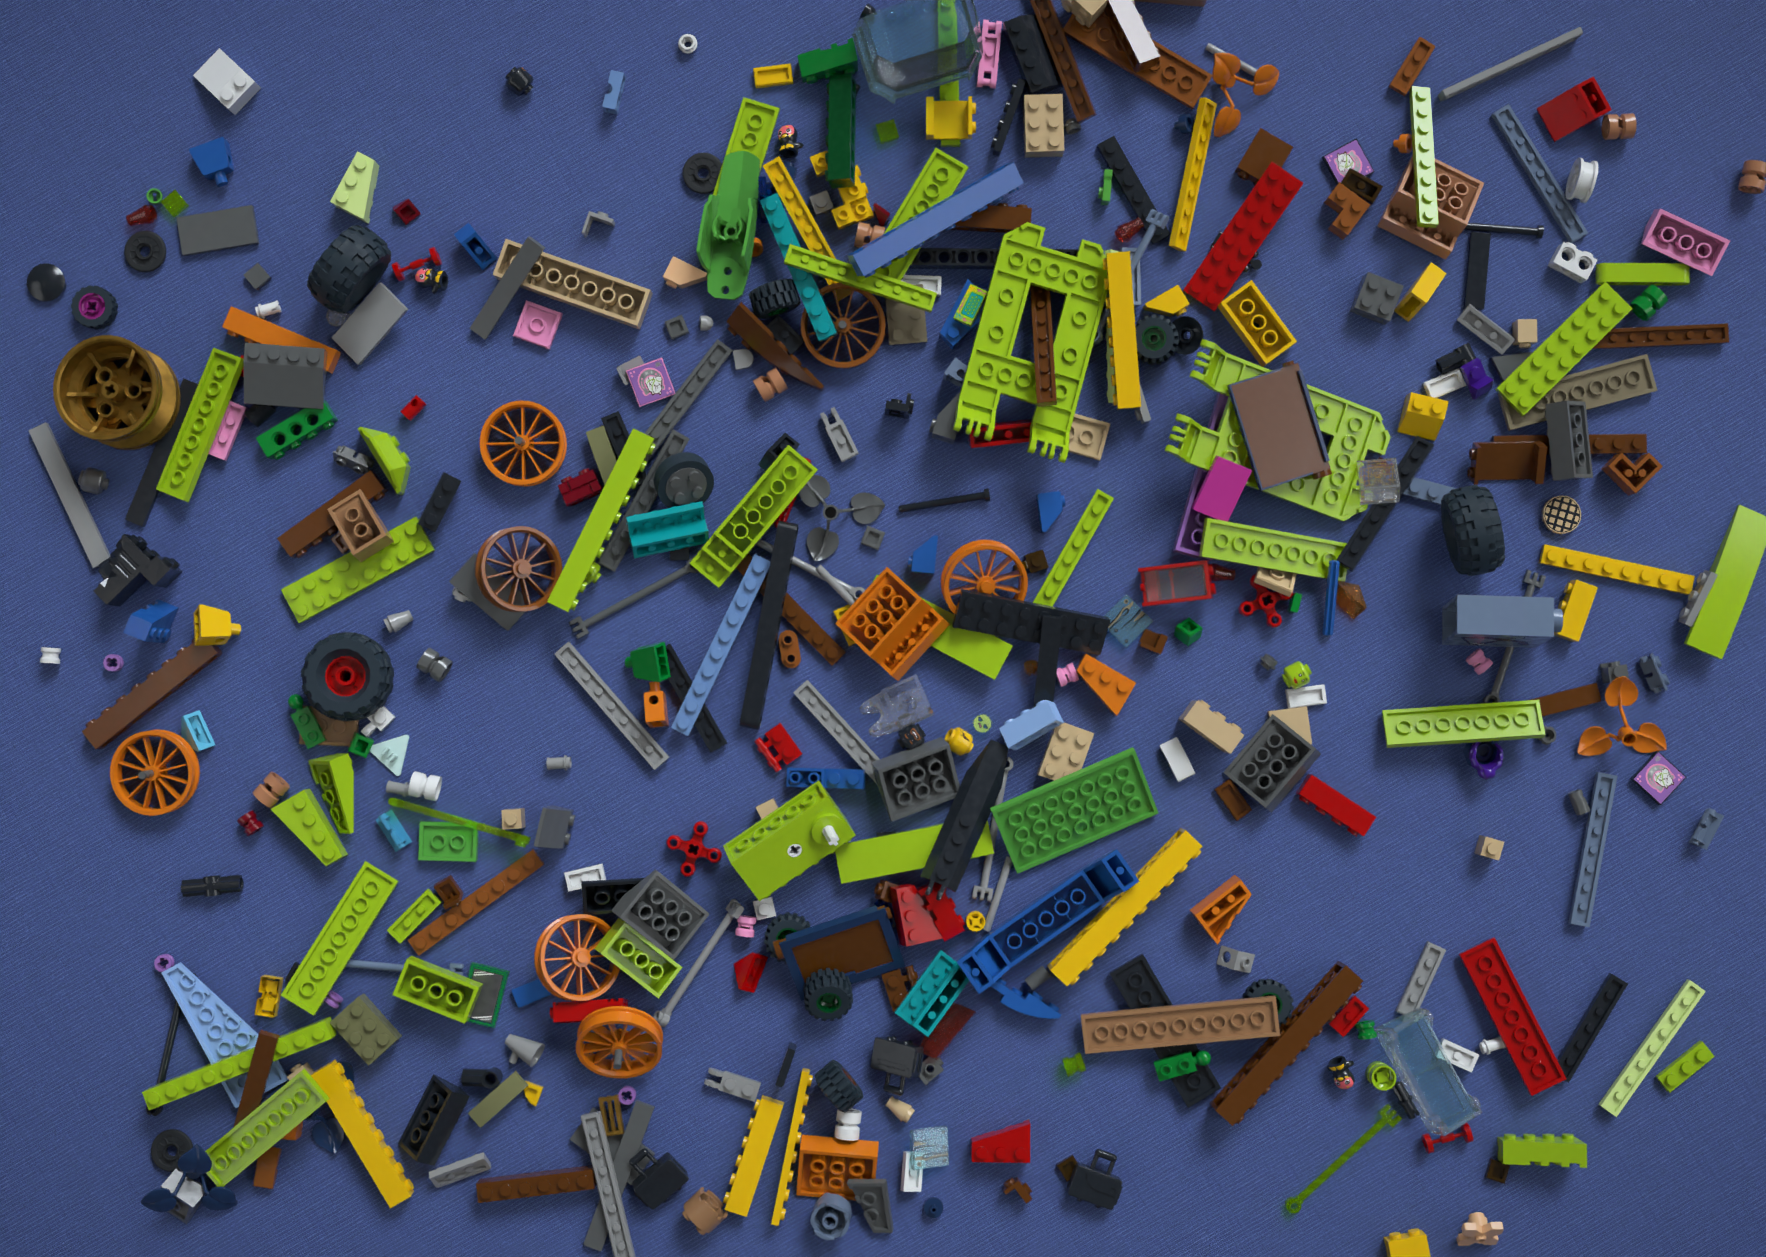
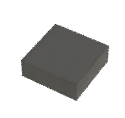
[244,263,272,290]
[664,315,689,340]
[861,526,885,550]

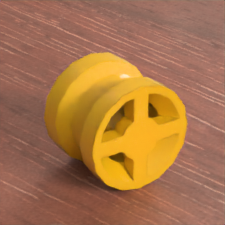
[966,911,985,932]

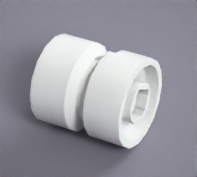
[408,771,442,801]
[834,1109,862,1141]

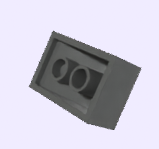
[929,392,960,444]
[534,805,576,849]

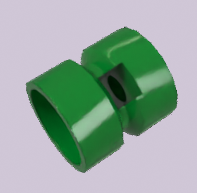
[1630,285,1668,321]

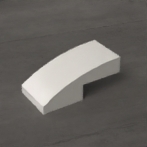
[1160,737,1195,782]

